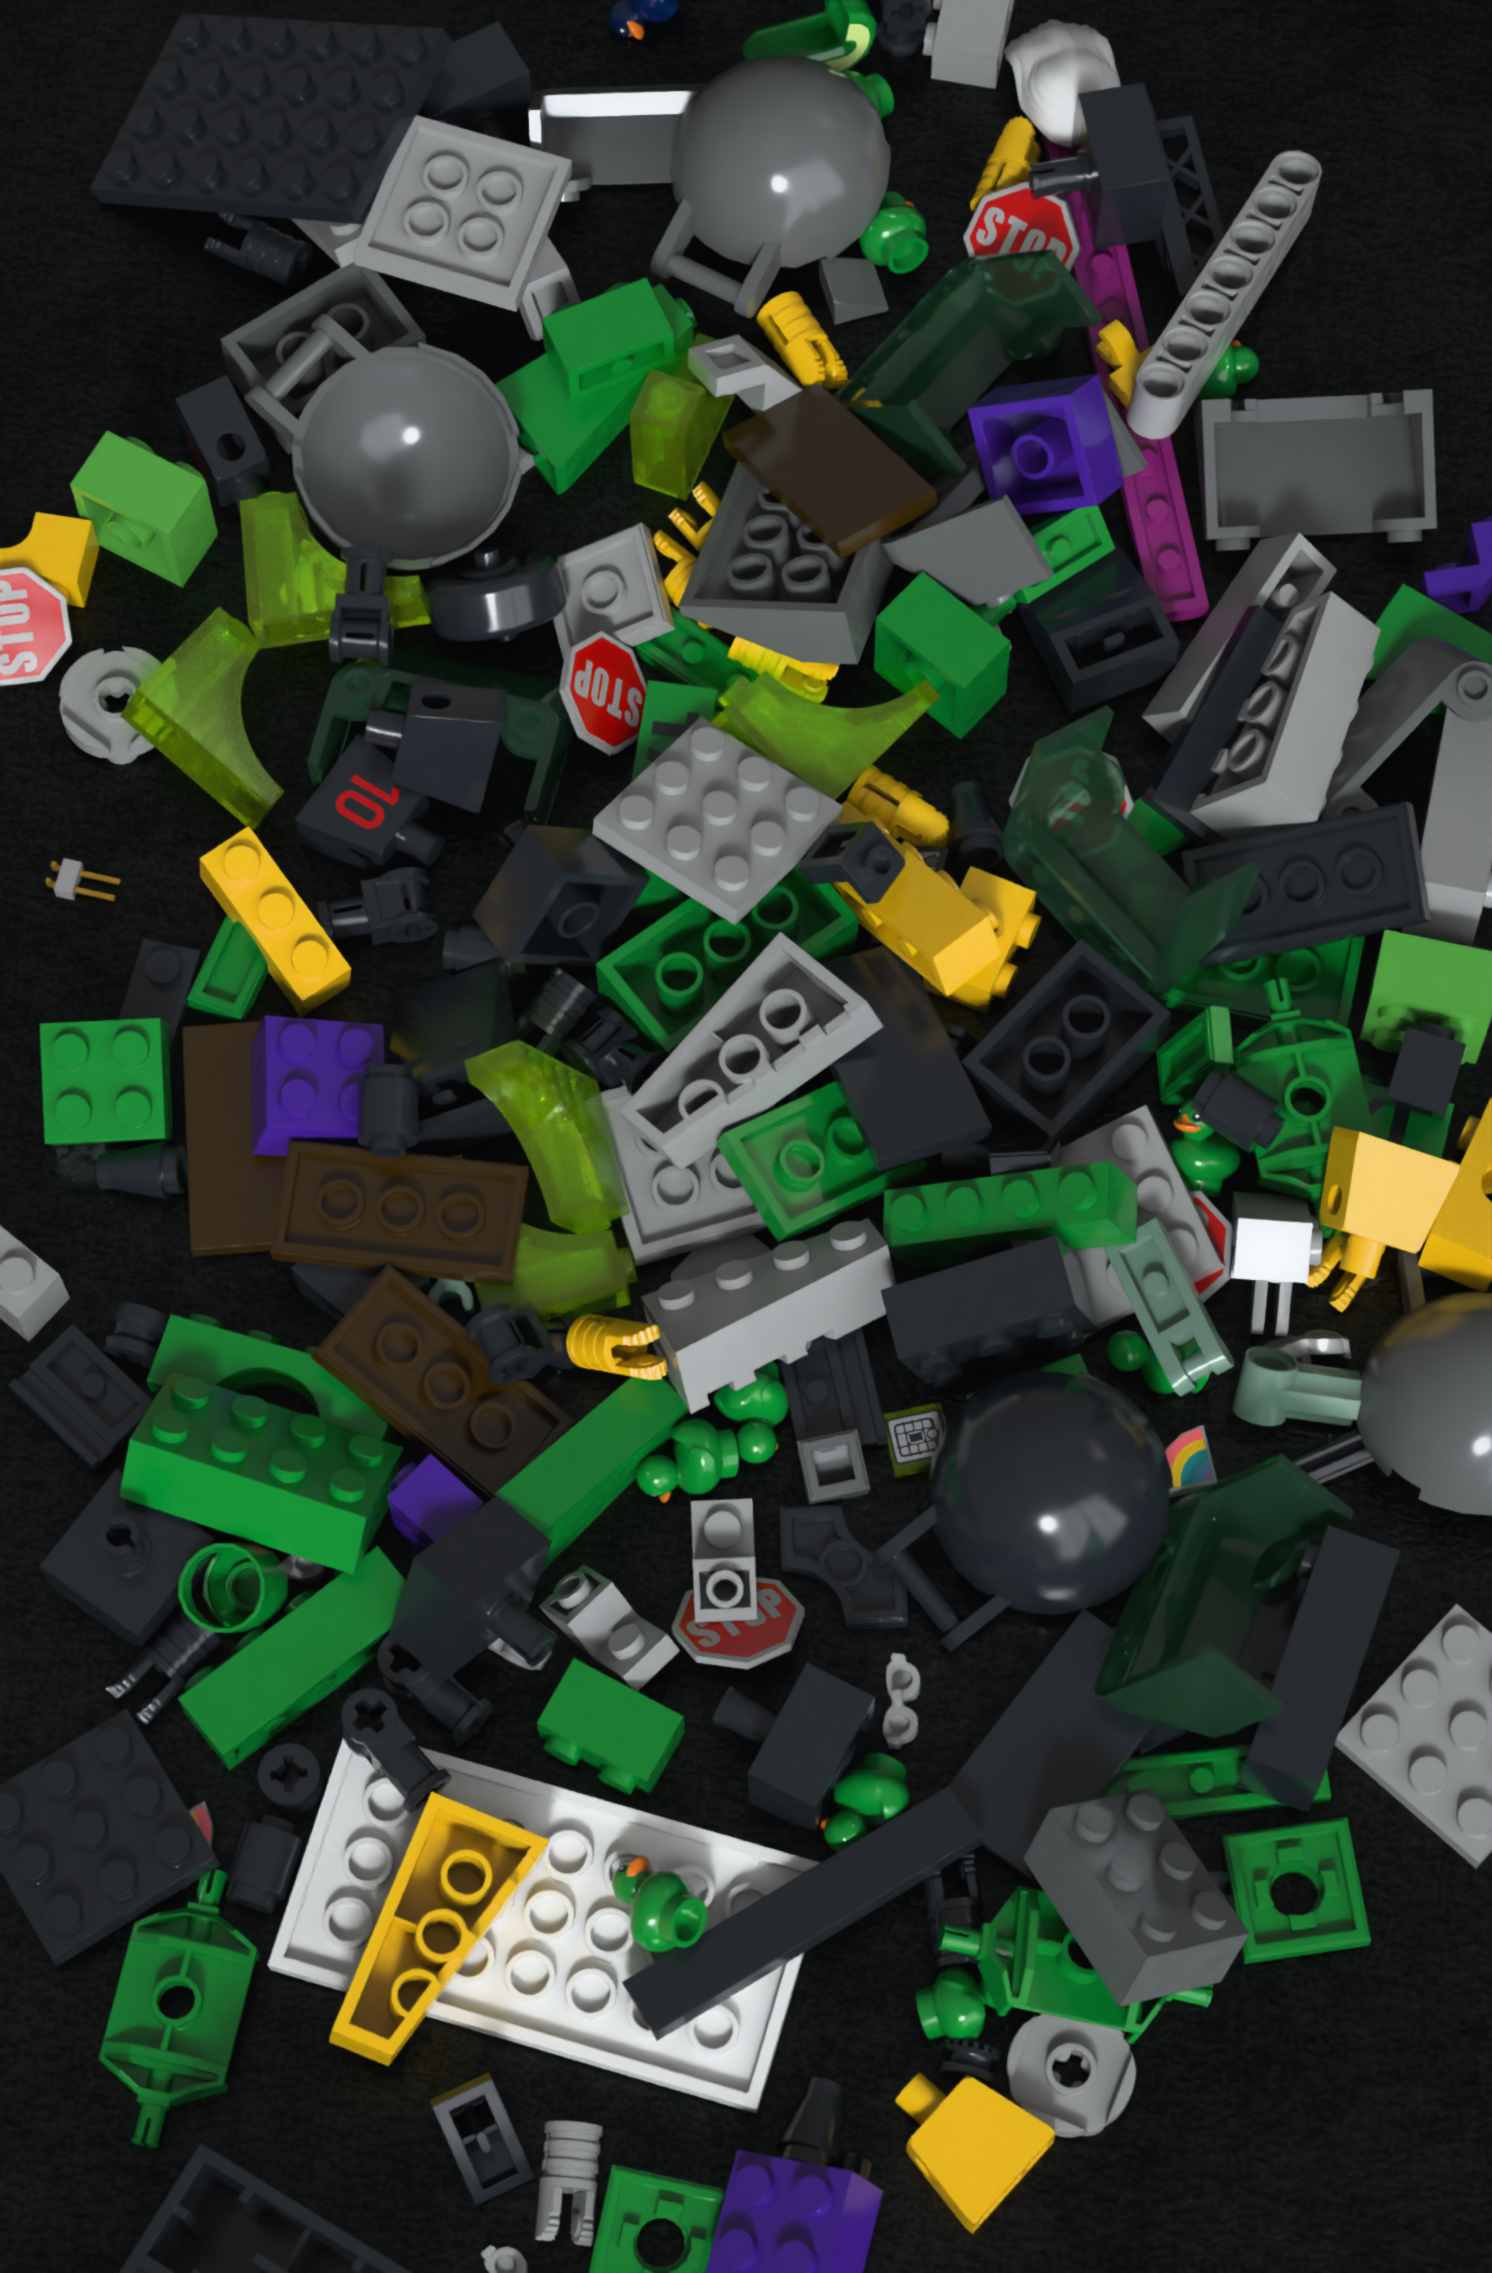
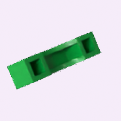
[883,1161,1137,1270]
[147,1313,397,1444]

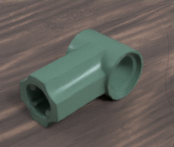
[1232,1346,1362,1427]

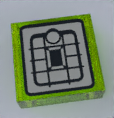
[882,1402,947,1478]

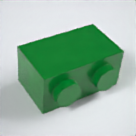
[541,278,675,402]
[537,1658,685,1796]

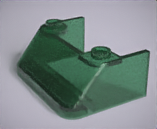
[833,249,1104,476]
[307,646,574,826]
[1002,705,1261,999]
[1094,1453,1354,1738]

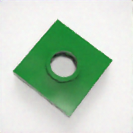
[1221,1817,1371,1964]
[588,2164,726,2273]

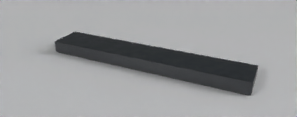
[622,1786,984,2041]

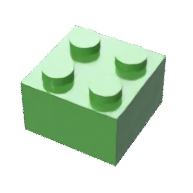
[70,431,218,588]
[1359,929,1492,1065]

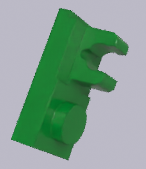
[1013,506,1115,603]

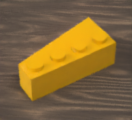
[329,1792,550,2066]

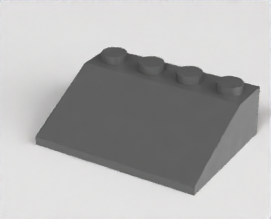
[678,457,905,665]

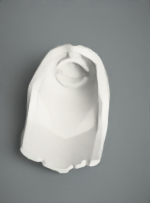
[1004,20,1121,147]

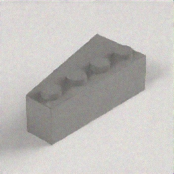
[1189,591,1381,841]
[1401,708,1492,945]
[619,932,884,1171]
[641,1218,897,1414]

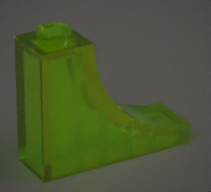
[629,333,736,501]
[240,492,431,649]
[120,606,285,831]
[711,670,941,800]
[464,1040,630,1236]
[452,1154,637,1322]

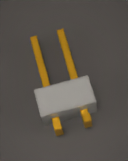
[45,858,121,901]

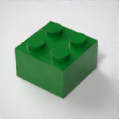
[40,1018,173,1146]

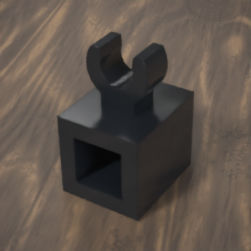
[1385,1023,1466,1121]

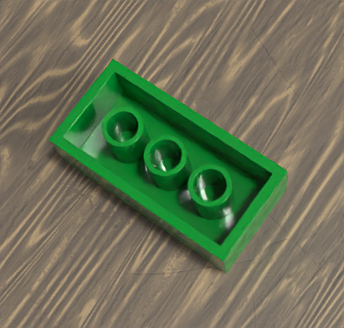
[596,855,858,1056]
[119,1371,404,1575]

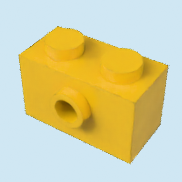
[923,866,1041,1015]

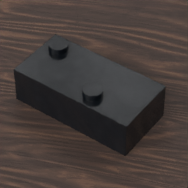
[1236,1525,1401,1813]

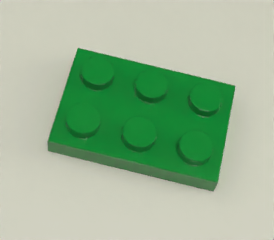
[716,1081,928,1244]

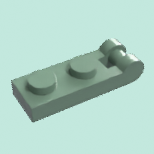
[1104,1217,1235,1396]

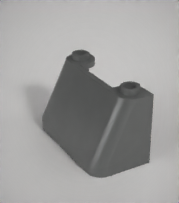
[1193,389,1437,551]

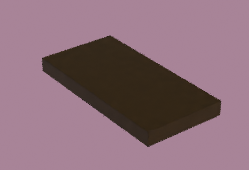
[722,382,939,559]
[182,1021,286,1257]
[270,1139,530,1287]
[310,1263,575,1504]

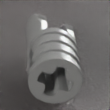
[535,2121,603,2246]

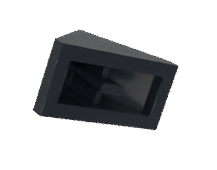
[429,2072,535,2205]

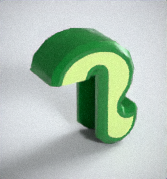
[742,0,877,72]

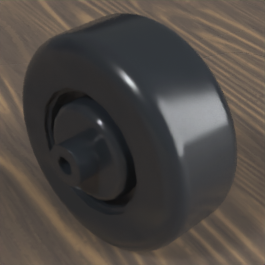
[424,546,567,642]

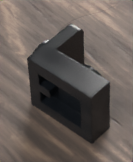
[797,821,905,904]

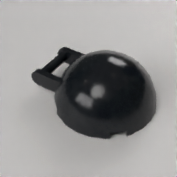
[872,1368,1173,1653]

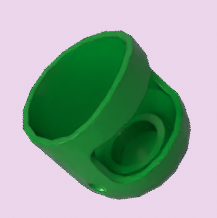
[178,1543,288,1633]

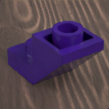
[1419,516,1492,614]

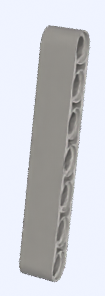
[1127,151,1322,439]

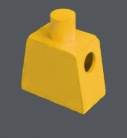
[1319,1126,1461,1279]
[895,2072,1056,2234]

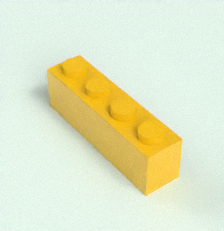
[806,800,1002,996]

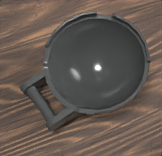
[650,55,891,318]
[244,313,522,570]
[1356,1249,1492,1516]

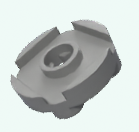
[59,646,178,764]
[1006,2014,1136,2137]

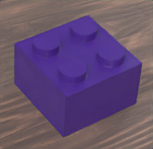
[967,373,1125,516]
[251,1015,384,1157]
[705,2150,883,2273]

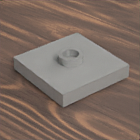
[553,522,675,660]

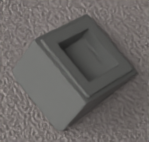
[819,257,888,325]
[797,1429,870,1506]

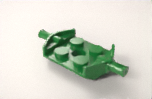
[1233,978,1375,1238]
[99,1869,261,2148]
[937,1886,1213,2044]

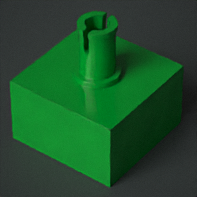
[874,571,1017,740]

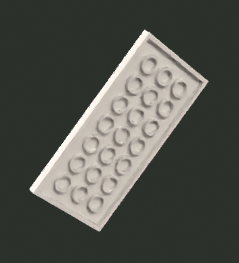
[268,1730,819,2114]

